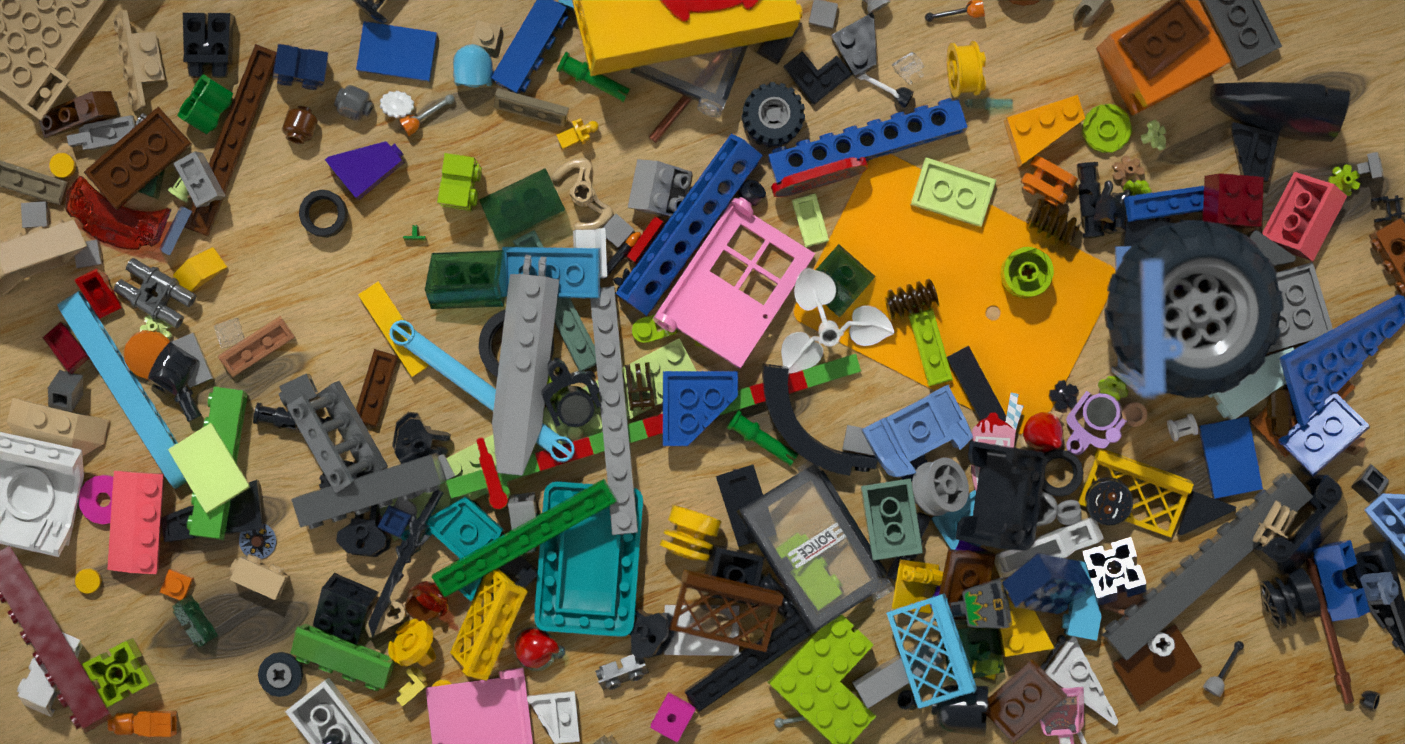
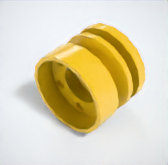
[659,505,722,561]

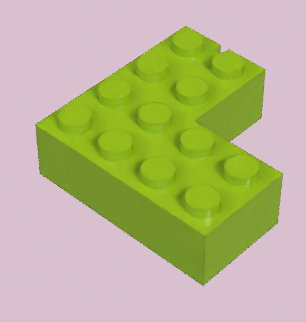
[767,615,876,744]

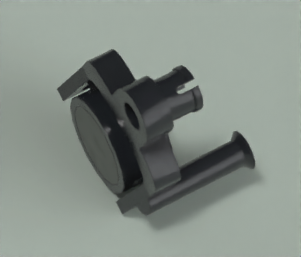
[541,358,602,427]

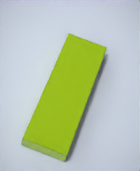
[908,309,953,387]

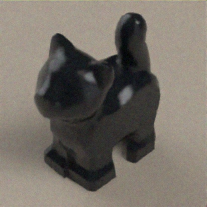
[1093,180,1130,234]

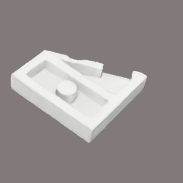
[527,691,580,744]

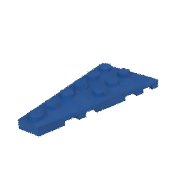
[1279,295,1405,425]

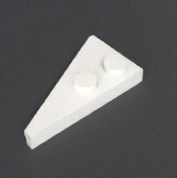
[1045,636,1118,726]

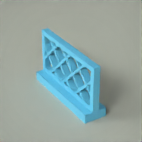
[887,593,977,709]

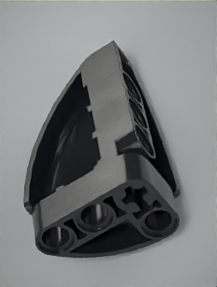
[1210,82,1350,142]

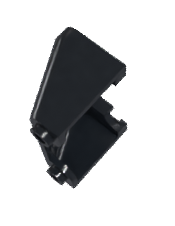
[955,441,1046,551]
[1252,474,1348,576]

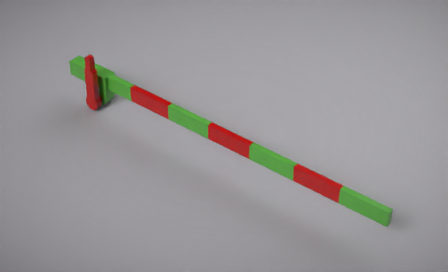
[446,354,861,509]

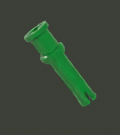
[556,52,631,102]
[726,410,799,467]

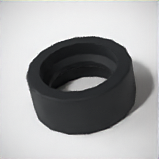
[299,190,348,238]
[1042,449,1084,497]

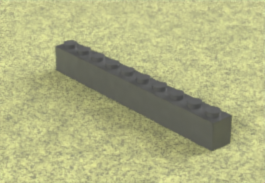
[1102,473,1313,660]

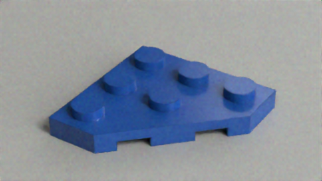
[663,371,738,446]

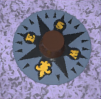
[239,524,276,559]

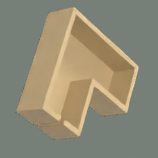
[0,219,87,297]

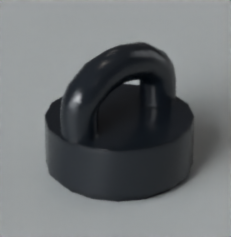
[738,180,766,206]

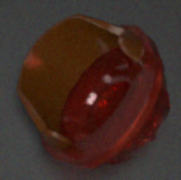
[405,581,449,622]

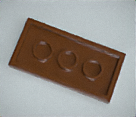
[84,106,193,210]

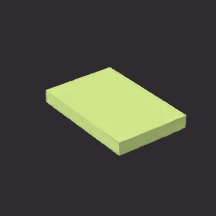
[910,157,996,227]
[168,423,250,514]

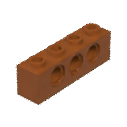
[1369,218,1405,296]

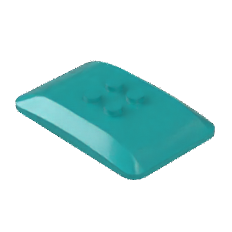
[534,482,643,637]

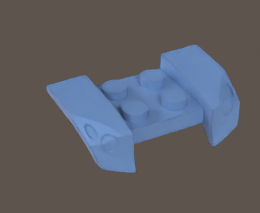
[861,385,973,477]

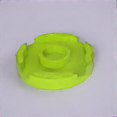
[1082,104,1132,153]

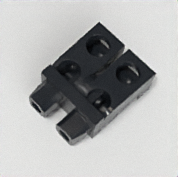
[182,13,235,78]

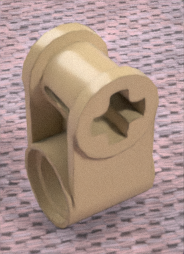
[364,599,409,638]

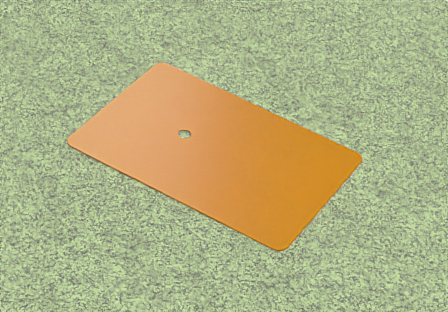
[794,154,1115,435]

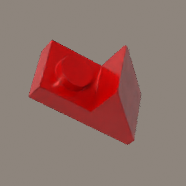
[75,268,122,319]

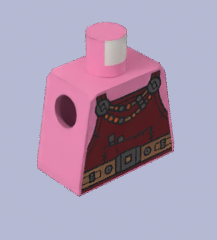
[1040,687,1084,744]

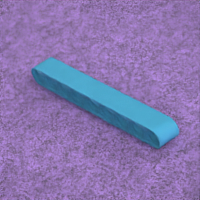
[57,291,187,489]

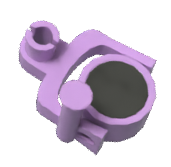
[1066,391,1128,455]

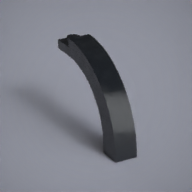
[762,363,877,476]

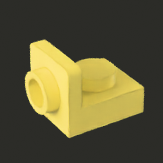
[396,667,428,707]

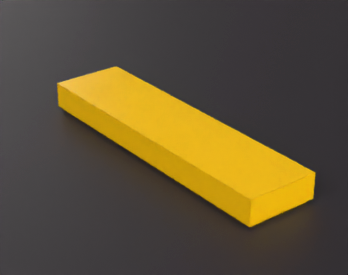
[358,281,430,377]

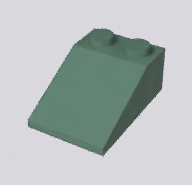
[860,479,923,560]

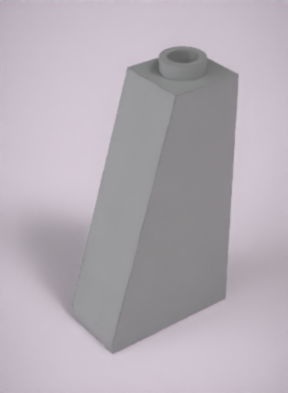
[852,637,944,708]

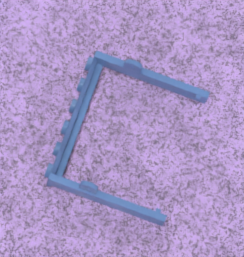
[1111,246,1183,398]

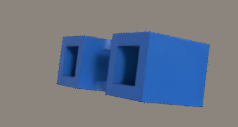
[1313,540,1370,621]

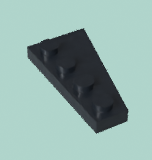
[161,479,264,543]

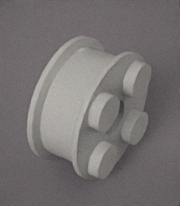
[912,458,969,516]

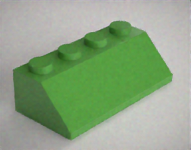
[291,624,396,691]

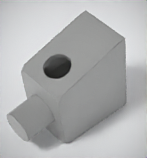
[508,492,538,553]

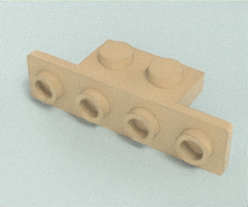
[113,10,165,112]

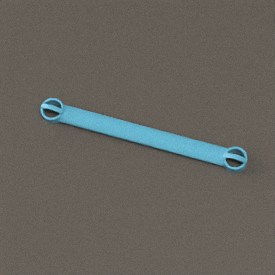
[390,320,575,462]

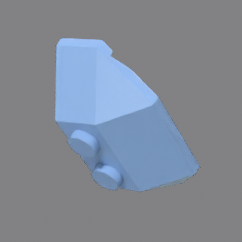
[1364,493,1405,561]

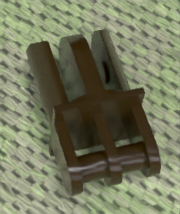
[625,362,655,411]
[1265,390,1295,436]

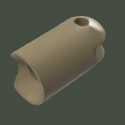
[1073,0,1112,28]

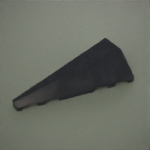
[1344,541,1405,655]

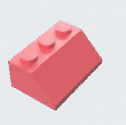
[1262,172,1347,261]

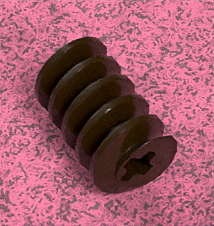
[1026,199,1082,248]
[885,279,939,321]

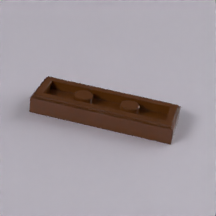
[356,349,399,427]

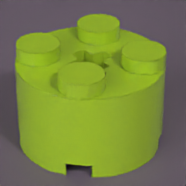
[1000,247,1054,298]

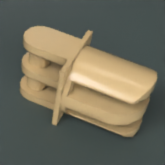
[1253,500,1297,547]
[691,605,733,636]

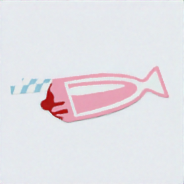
[971,393,1023,490]

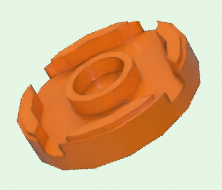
[123,330,170,379]

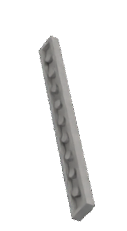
[590,286,638,535]

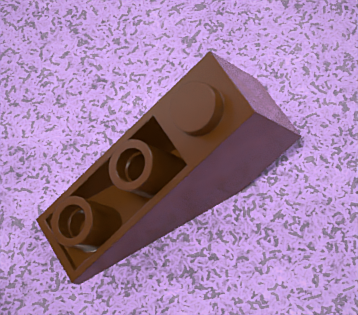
[39,91,118,138]

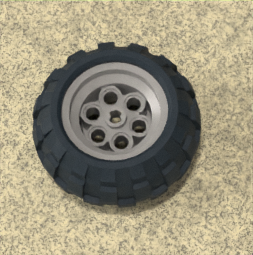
[1105,220,1284,398]

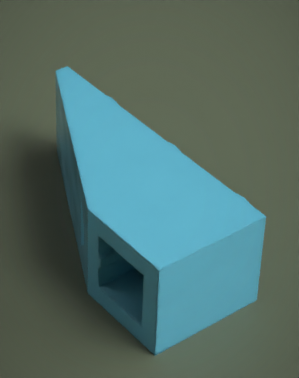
[1061,560,1102,641]

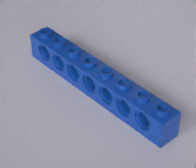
[768,98,967,185]
[616,133,763,316]

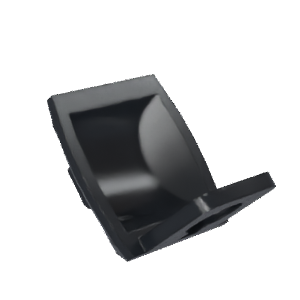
[147,342,199,396]

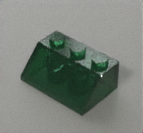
[479,168,567,244]
[424,250,507,309]

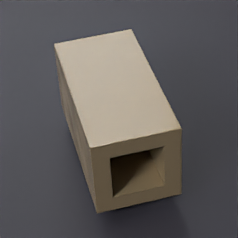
[229,554,289,600]

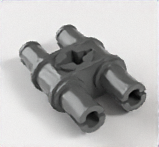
[113,258,197,329]

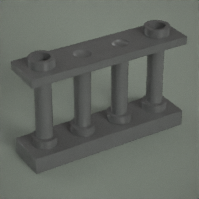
[286,380,388,493]

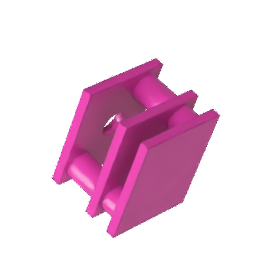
[650,692,695,743]

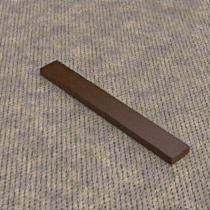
[184,44,276,237]

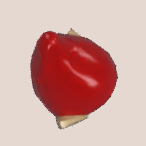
[1020,411,1064,452]

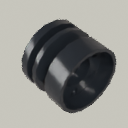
[1260,568,1321,631]

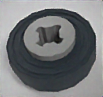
[258,652,303,697]

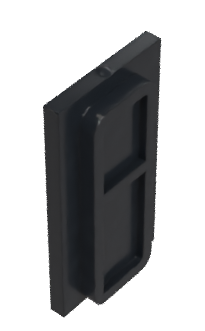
[716,464,776,547]

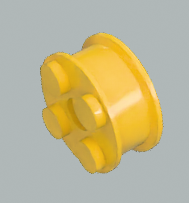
[947,41,986,97]

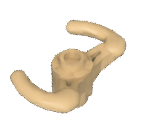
[552,158,613,230]

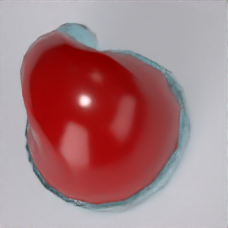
[514,627,566,671]

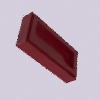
[42,322,90,374]

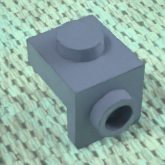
[1360,572,1399,605]

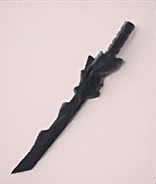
[368,490,444,637]

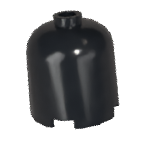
[931,685,988,736]

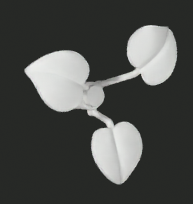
[781,268,894,374]

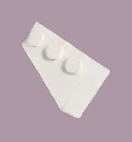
[17,632,83,717]

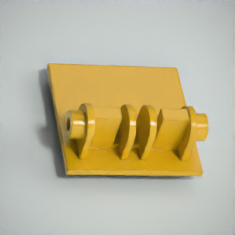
[891,559,943,613]

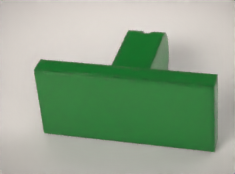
[403,225,426,241]

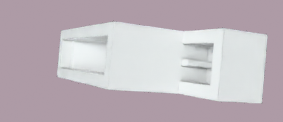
[994,517,1104,578]

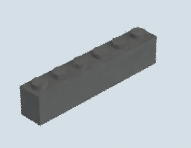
[291,453,446,529]

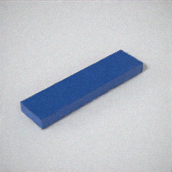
[1124,186,1204,222]

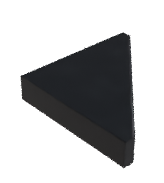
[1177,491,1237,535]

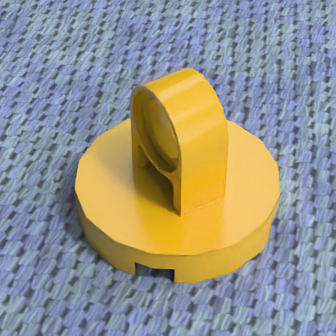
[388,619,436,667]

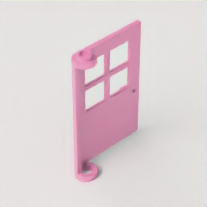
[653,197,815,369]
[426,668,533,744]

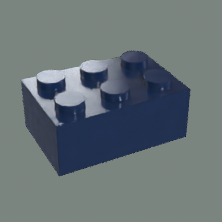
[1002,553,1093,614]

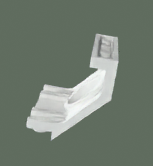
[0,432,84,557]

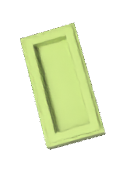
[792,193,829,248]

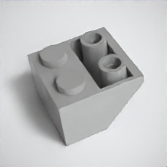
[628,159,692,217]

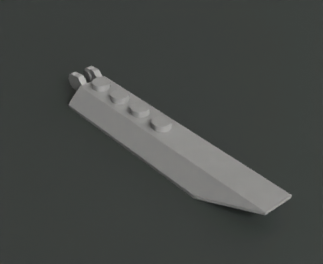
[492,255,559,475]

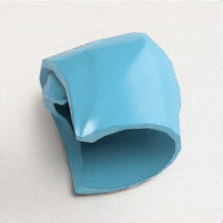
[453,44,493,88]

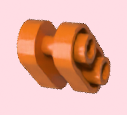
[1020,155,1078,208]

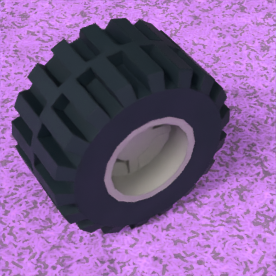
[741,82,805,148]

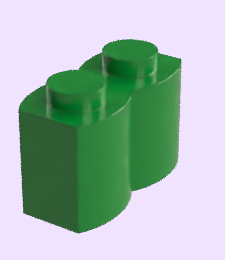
[177,74,233,135]

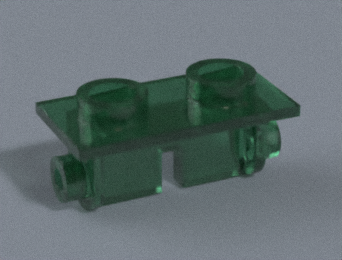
[172,595,218,648]

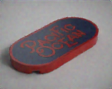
[771,157,868,197]

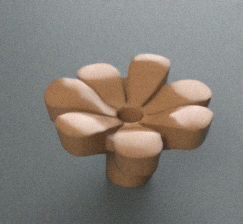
[1112,155,1145,188]

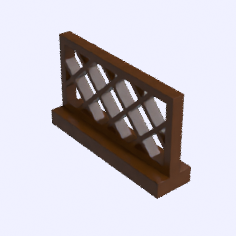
[670,569,784,652]

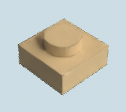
[471,20,502,51]

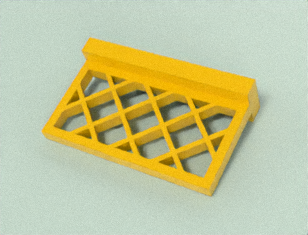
[1078,447,1194,538]
[450,568,527,681]

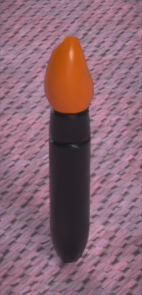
[603,232,641,279]

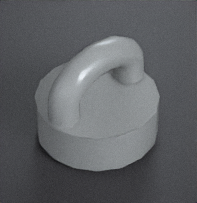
[1057,500,1082,525]

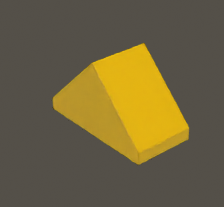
[173,247,228,292]

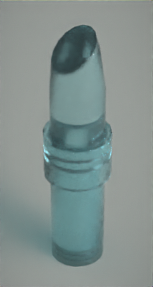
[965,97,1013,110]

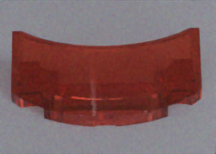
[65,176,172,250]

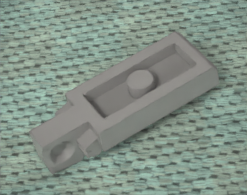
[67,115,136,150]

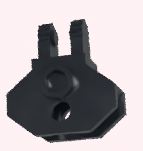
[392,411,451,464]
[336,504,392,557]
[629,605,677,659]

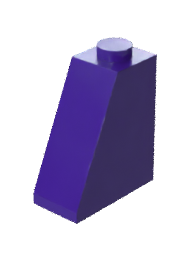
[325,141,404,200]

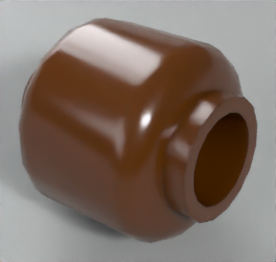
[282,106,318,144]

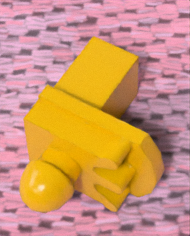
[556,118,599,150]

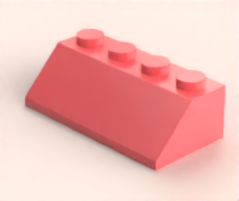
[107,471,165,574]

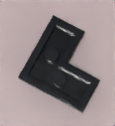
[783,51,852,106]

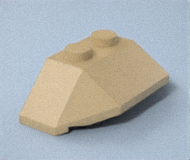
[7,398,110,457]

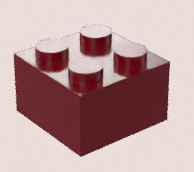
[1203,173,1264,229]

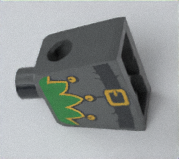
[951,577,1012,628]

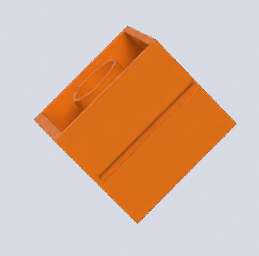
[1096,0,1231,116]

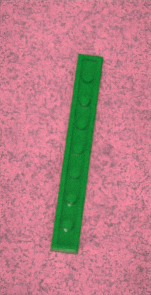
[432,479,617,597]

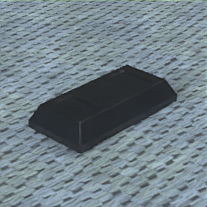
[757,22,802,65]

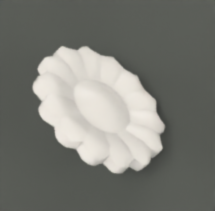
[380,91,414,118]

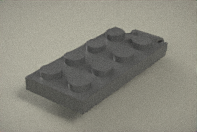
[1202,0,1282,69]

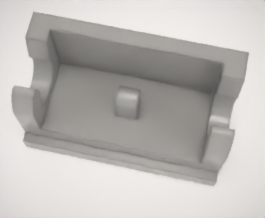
[174,152,226,207]

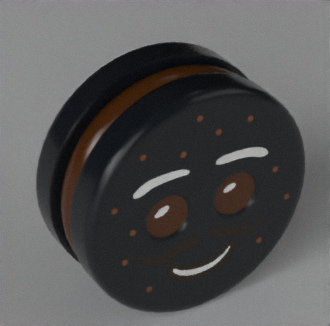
[1085,477,1133,526]

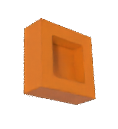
[160,569,194,601]

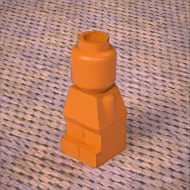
[108,710,177,737]

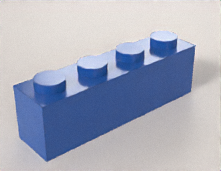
[491,0,569,94]

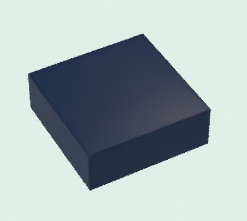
[378,505,412,538]

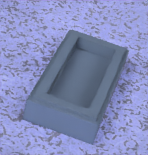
[159,206,192,255]

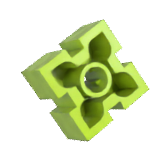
[437,153,482,211]
[82,638,156,708]

